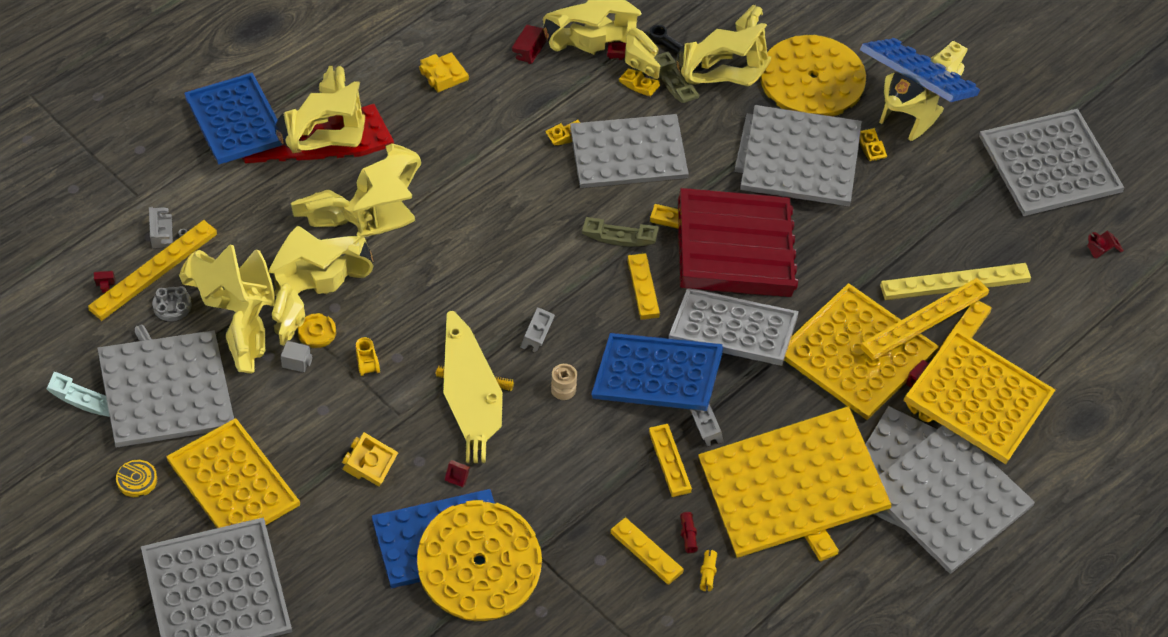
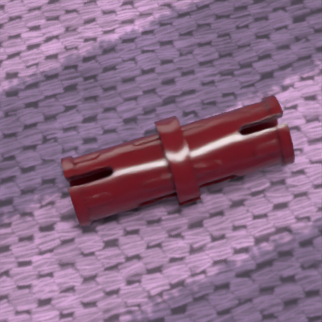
[680,512,698,553]

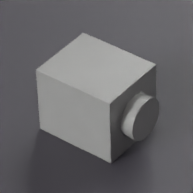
[281,341,312,372]

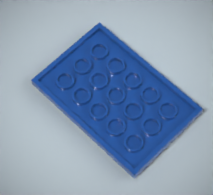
[860,38,980,102]
[184,72,283,165]
[592,333,723,411]
[372,489,495,588]

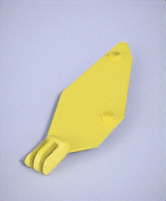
[443,311,503,463]

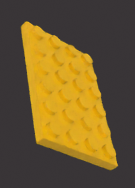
[167,418,300,528]

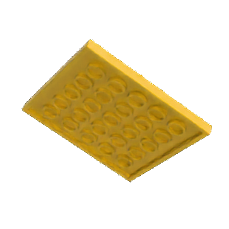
[784,283,939,420]
[903,329,1055,464]

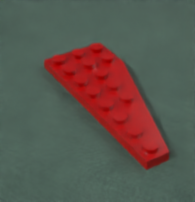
[242,104,394,163]

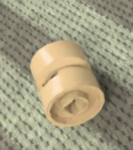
[551,364,577,400]

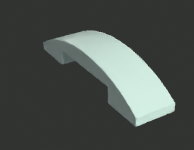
[47,372,110,417]

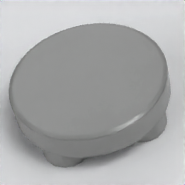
[152,286,192,321]

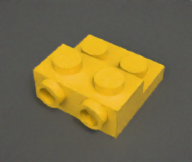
[419,52,469,93]
[342,432,398,486]

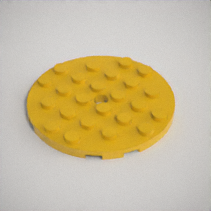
[760,35,866,116]
[417,500,542,621]

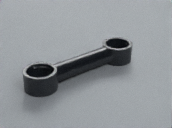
[649,25,705,72]

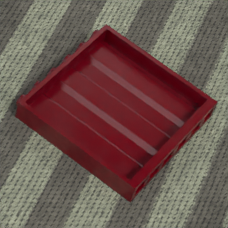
[677,188,798,297]

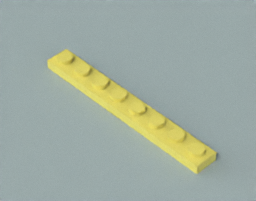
[880,263,1031,300]

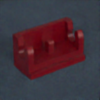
[512,25,546,64]

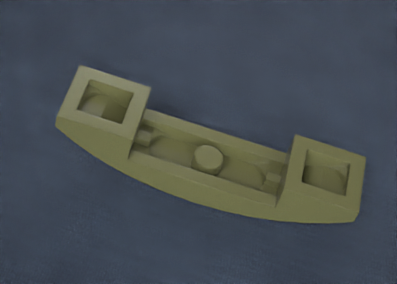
[654,52,699,103]
[582,217,659,246]

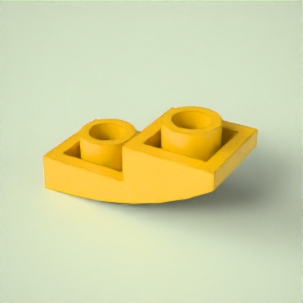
[619,68,660,97]
[545,120,580,145]
[859,128,887,161]

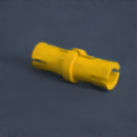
[700,550,717,591]

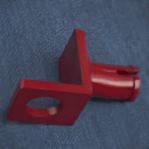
[1087,230,1124,258]

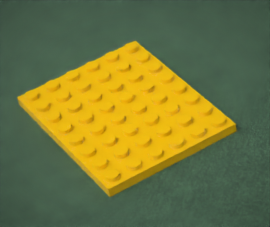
[698,406,891,558]

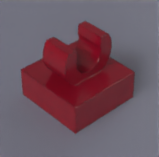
[607,41,626,60]
[94,271,116,293]
[445,460,470,487]

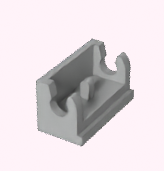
[149,207,173,248]
[520,307,555,352]
[690,404,724,446]

